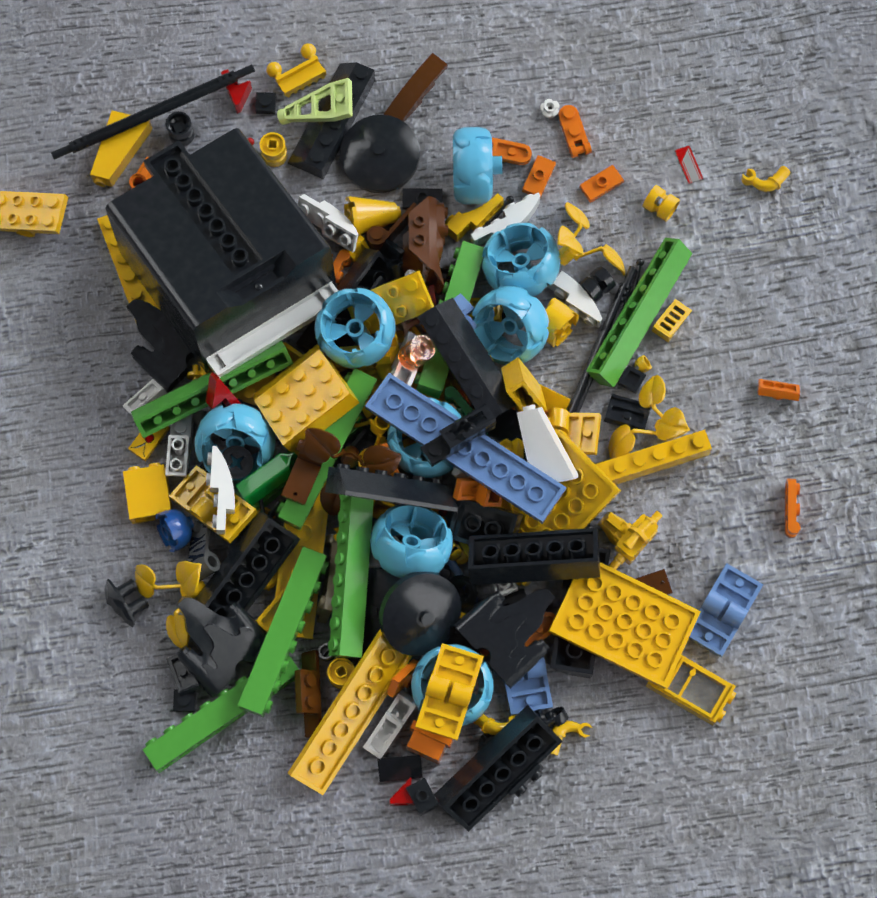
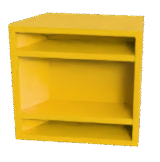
[253,344,360,453]

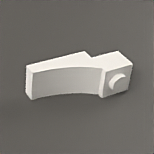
[363,690,416,759]

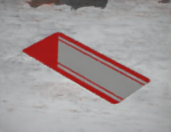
[675,146,703,183]

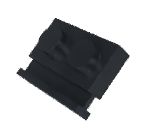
[604,394,651,430]

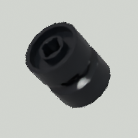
[165,111,195,146]
[579,266,616,303]

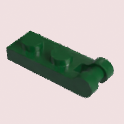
[445,386,488,435]

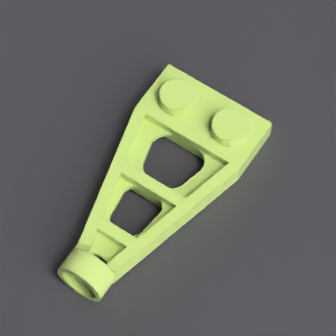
[277,78,353,125]

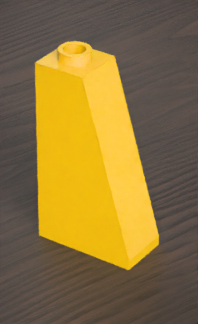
[90,110,152,187]

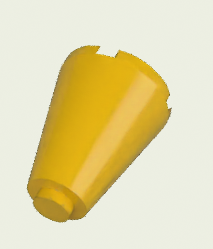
[344,196,401,235]

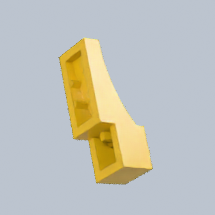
[445,193,504,242]

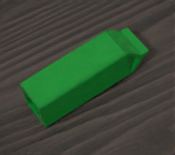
[236,452,298,506]

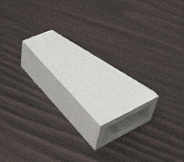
[517,404,578,482]

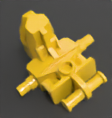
[598,511,662,569]

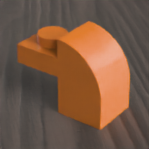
[453,477,503,507]

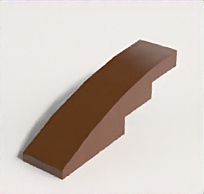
[383,53,448,122]

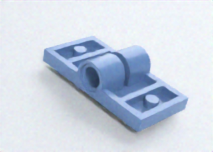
[689,563,764,658]
[505,656,553,715]

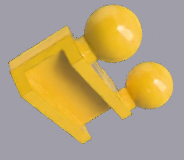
[266,43,327,98]

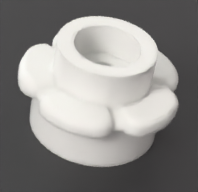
[540,99,560,118]

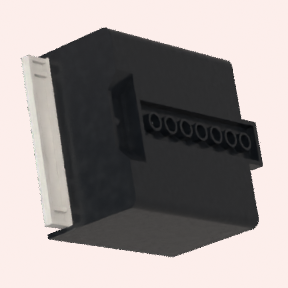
[105,128,338,378]

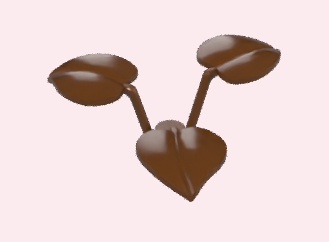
[304,428,402,516]

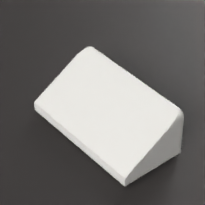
[123,379,167,417]

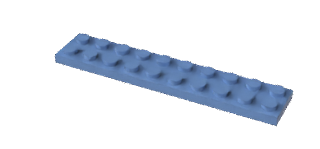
[365,373,566,524]

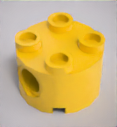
[546,298,579,347]

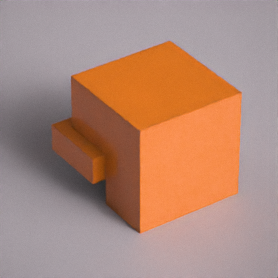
[407,720,453,765]

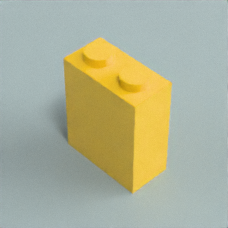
[501,357,547,412]
[123,463,173,524]

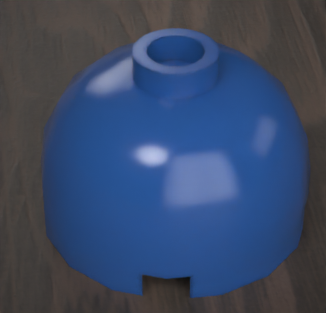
[155,509,194,552]

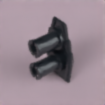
[104,579,149,627]

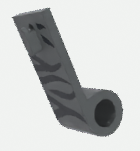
[188,520,220,581]

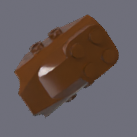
[402,196,448,295]

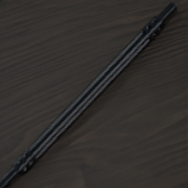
[51,64,255,160]
[567,266,637,413]

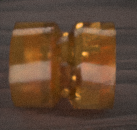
[398,335,435,370]

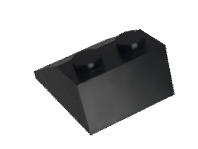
[450,500,523,545]

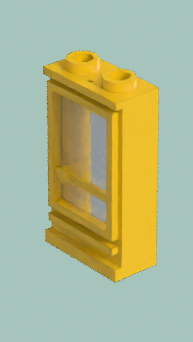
[646,655,736,726]

